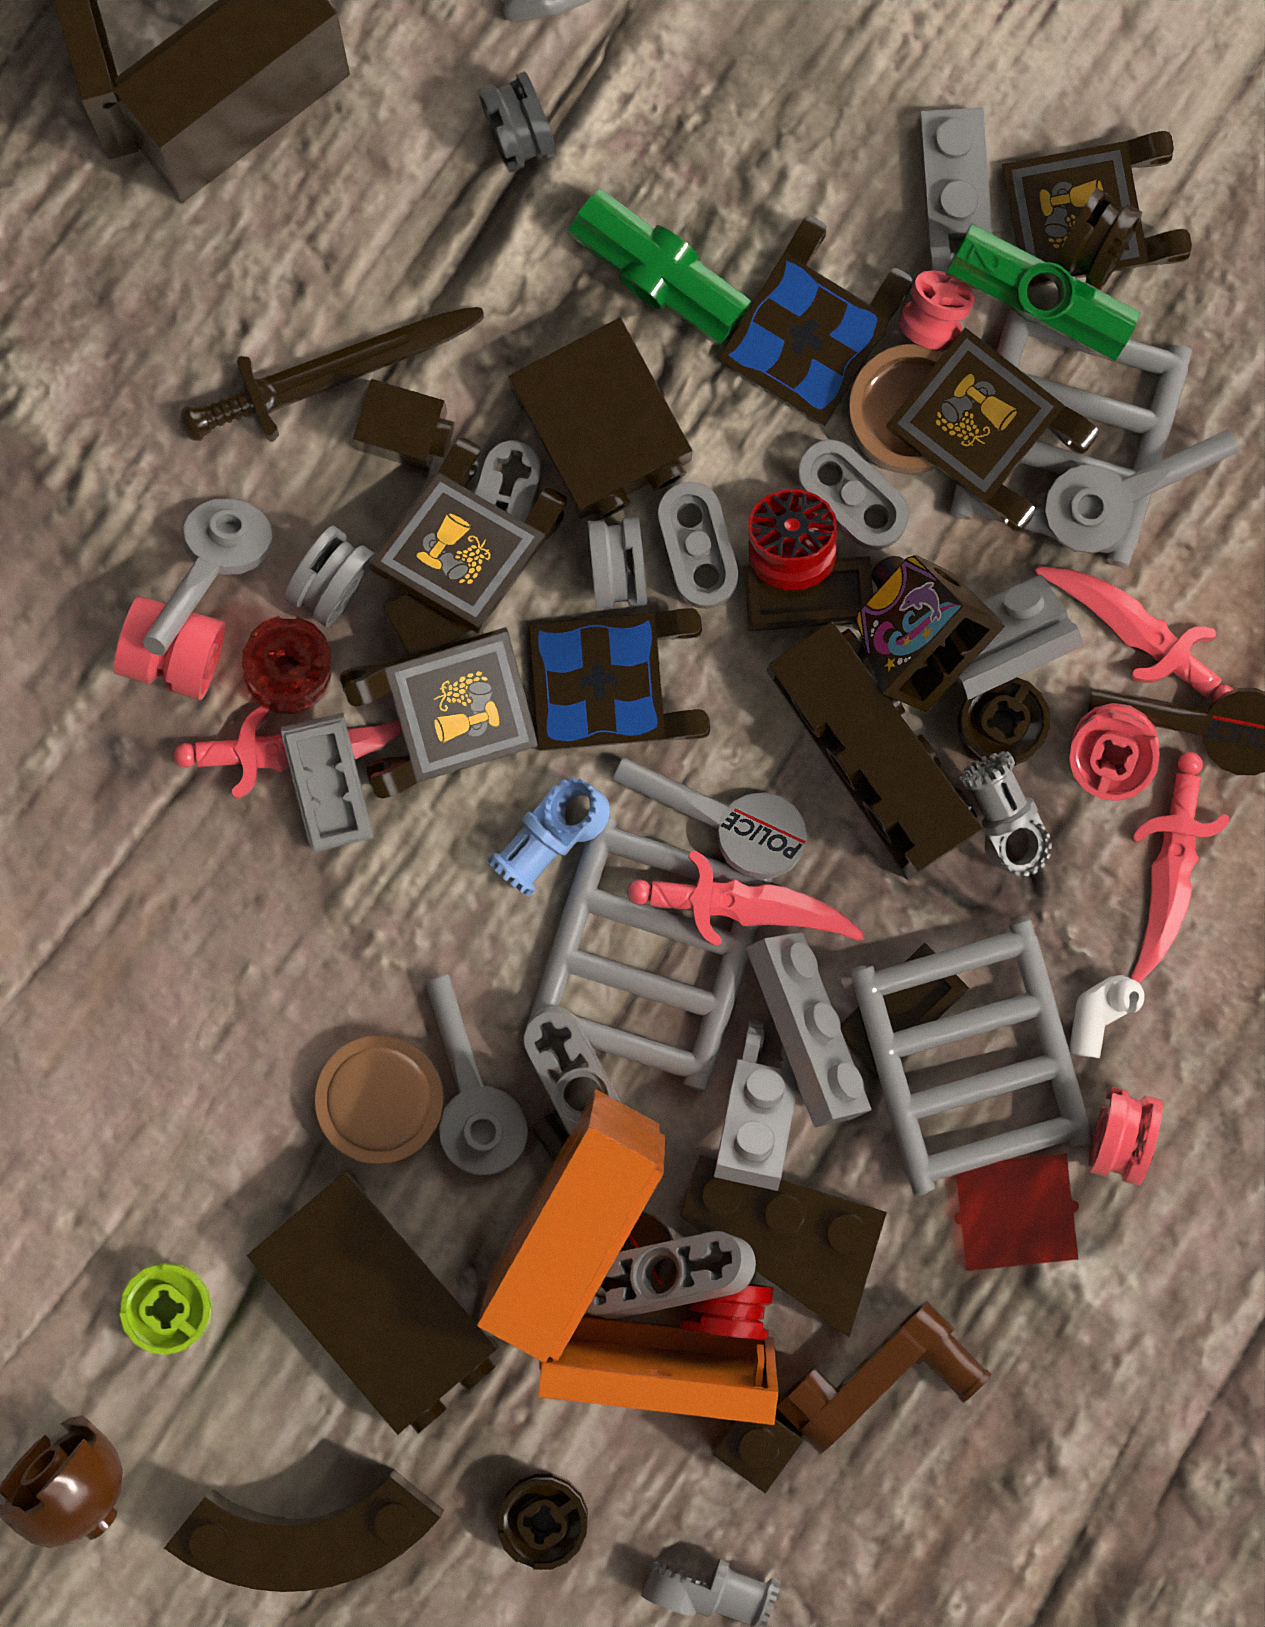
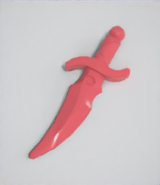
[1034,566,1233,703]
[173,706,402,799]
[1130,752,1229,983]
[627,851,864,946]

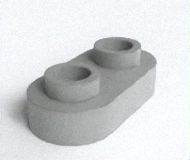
[798,440,909,550]
[658,482,738,609]

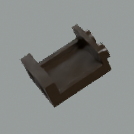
[508,317,693,521]

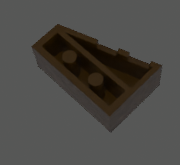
[680,1154,887,1338]

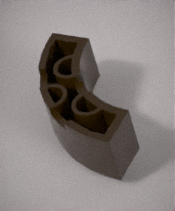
[164,1469,444,1592]

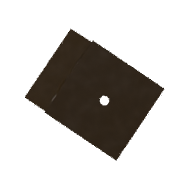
[54,0,350,203]

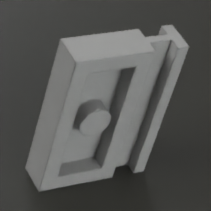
[956,574,1084,700]

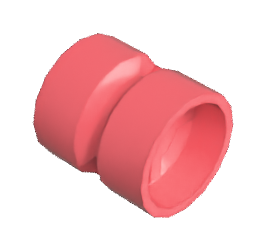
[114,595,226,701]

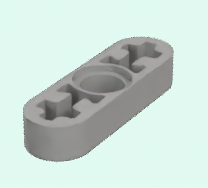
[524,1006,621,1135]
[586,1231,756,1320]

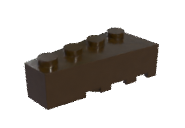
[766,621,983,880]

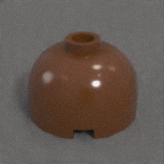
[0,1415,123,1548]

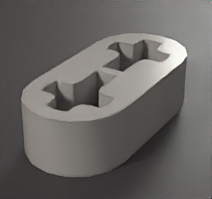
[475,440,541,522]

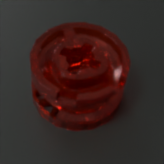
[242,616,331,714]

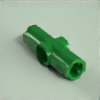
[568,188,751,347]
[945,224,1141,362]

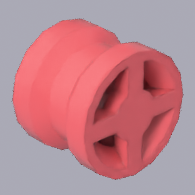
[899,270,975,350]

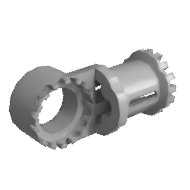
[959,751,1052,876]
[641,1559,781,1627]

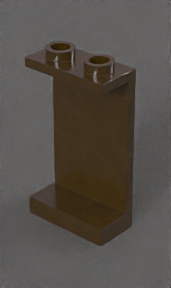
[246,1170,499,1435]

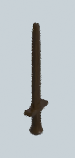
[179,307,484,442]

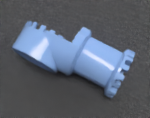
[487,777,610,897]

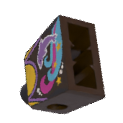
[856,555,1005,713]

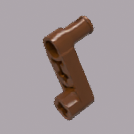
[776,1300,991,1454]

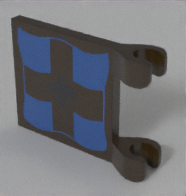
[718,215,913,426]
[529,608,710,751]

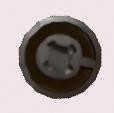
[1056,188,1143,290]
[957,677,1050,766]
[497,1473,588,1570]

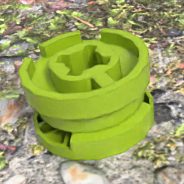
[119,1263,212,1355]

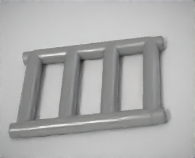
[950,301,1192,568]
[530,817,773,1092]
[851,918,1093,1196]

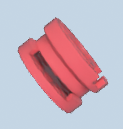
[1069,703,1160,801]
[1088,1086,1163,1186]

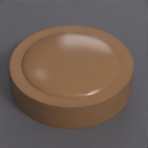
[847,344,944,474]
[315,1035,444,1164]

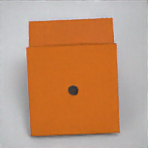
[477,1088,778,1425]

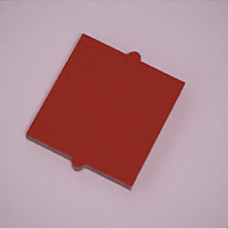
[954,1154,1079,1271]

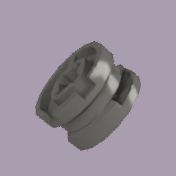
[478,71,557,173]

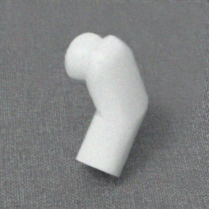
[1069,975,1145,1058]

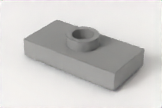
[281,713,374,853]

